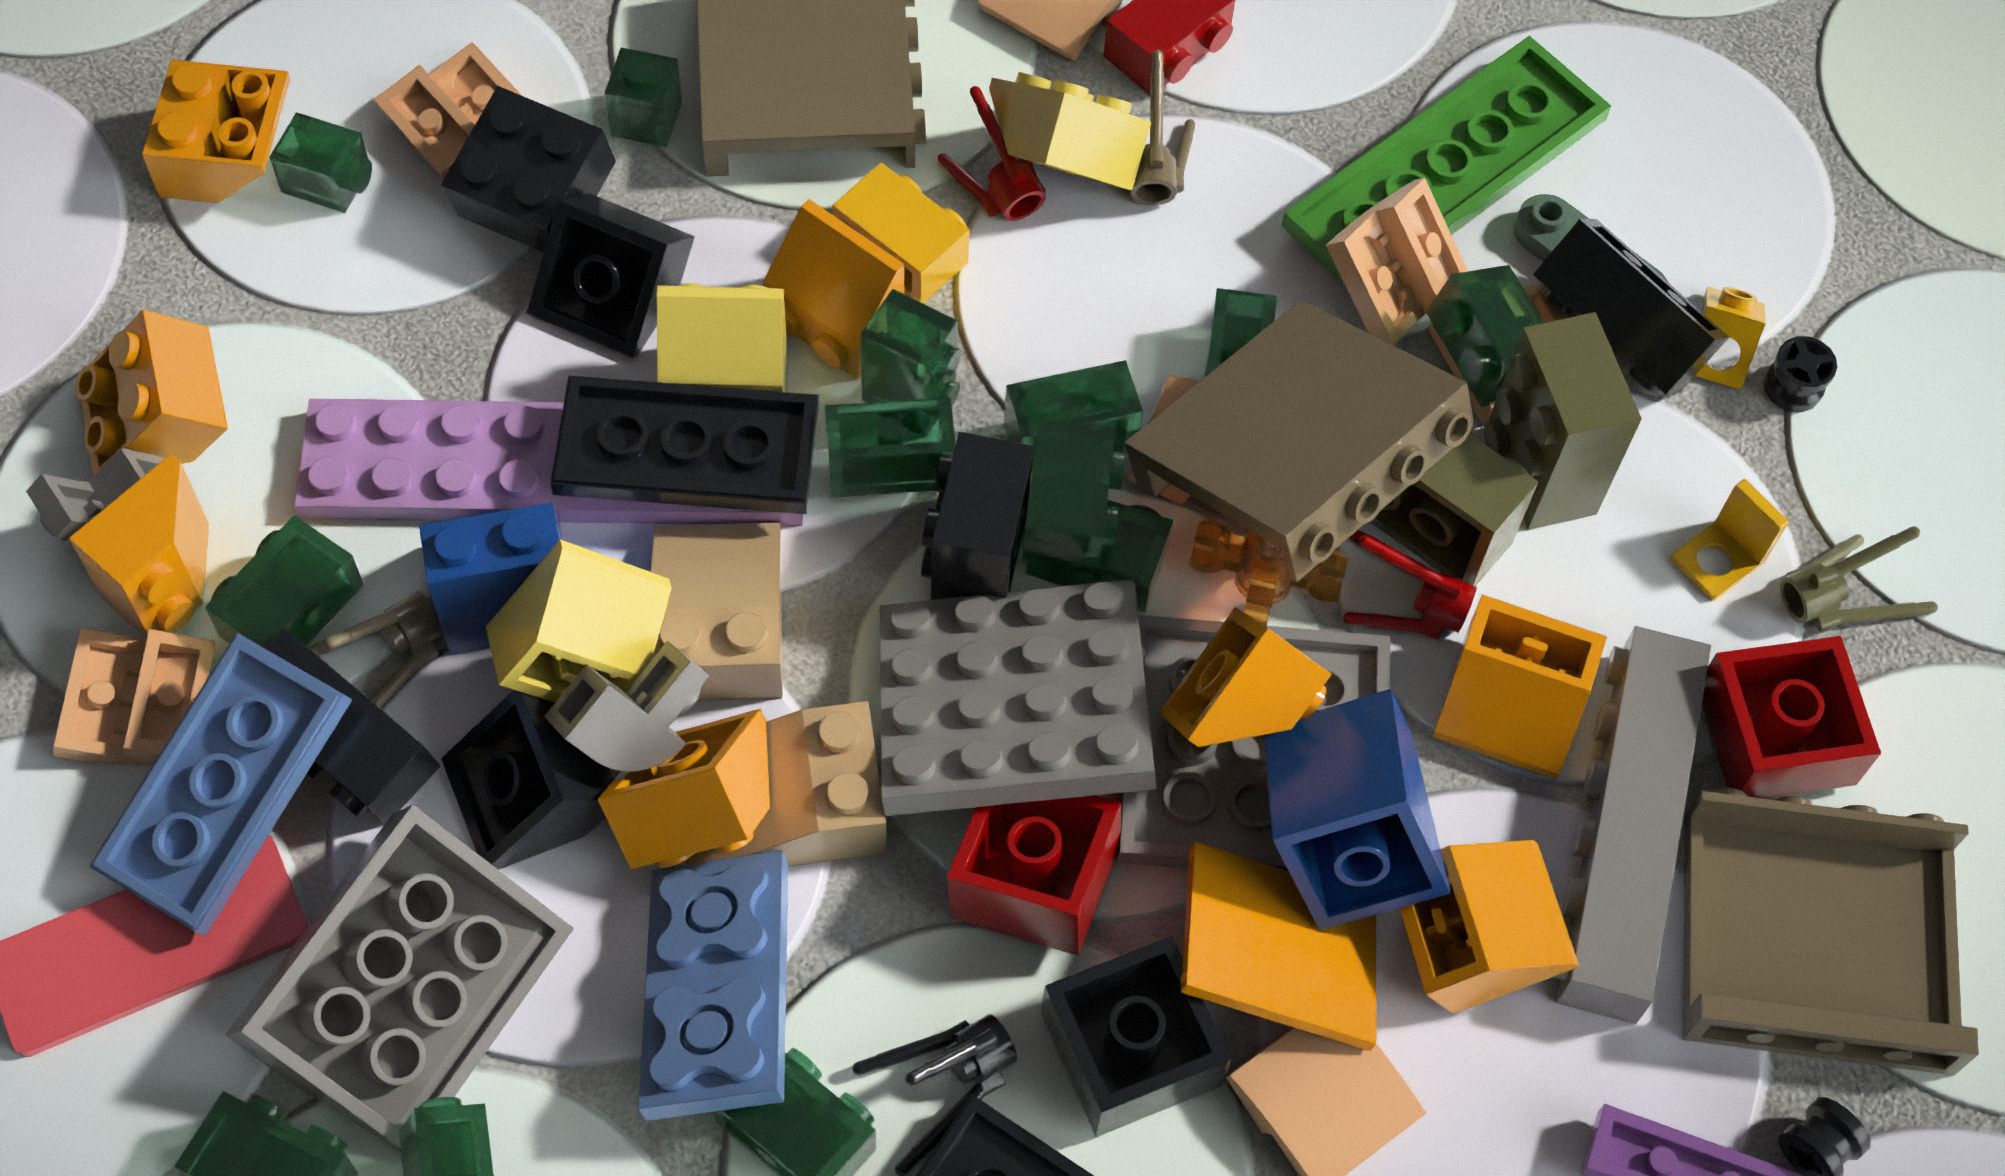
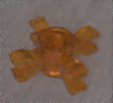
[1189,520,1349,626]

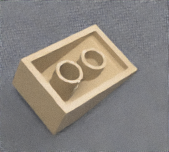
[651,522,783,700]
[685,701,886,867]

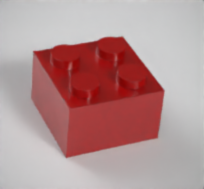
[1702,636,1881,799]
[947,795,1121,956]

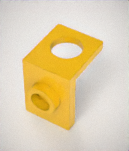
[1695,287,1766,389]
[1670,479,1789,601]

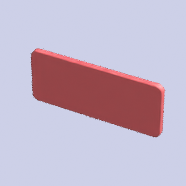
[0,835,308,1057]

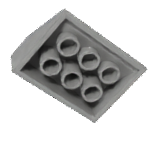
[225,804,574,1157]

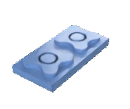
[89,633,352,936]
[638,850,788,1121]

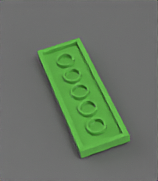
[1281,35,1611,285]

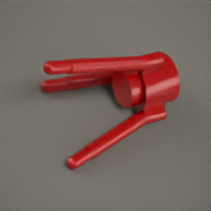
[938,86,1046,221]
[1343,529,1477,641]

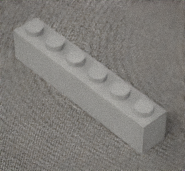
[1553,626,1711,1024]

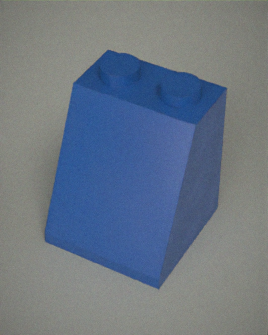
[419,502,563,655]
[1264,689,1450,930]

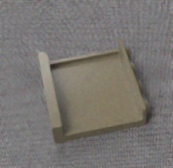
[697,0,926,177]
[1124,300,1475,582]
[1683,788,1979,1076]

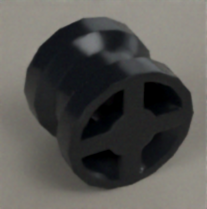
[1763,336,1838,412]
[1778,1097,1871,1176]

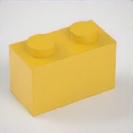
[832,162,970,307]

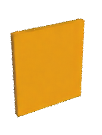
[1180,841,1377,1051]

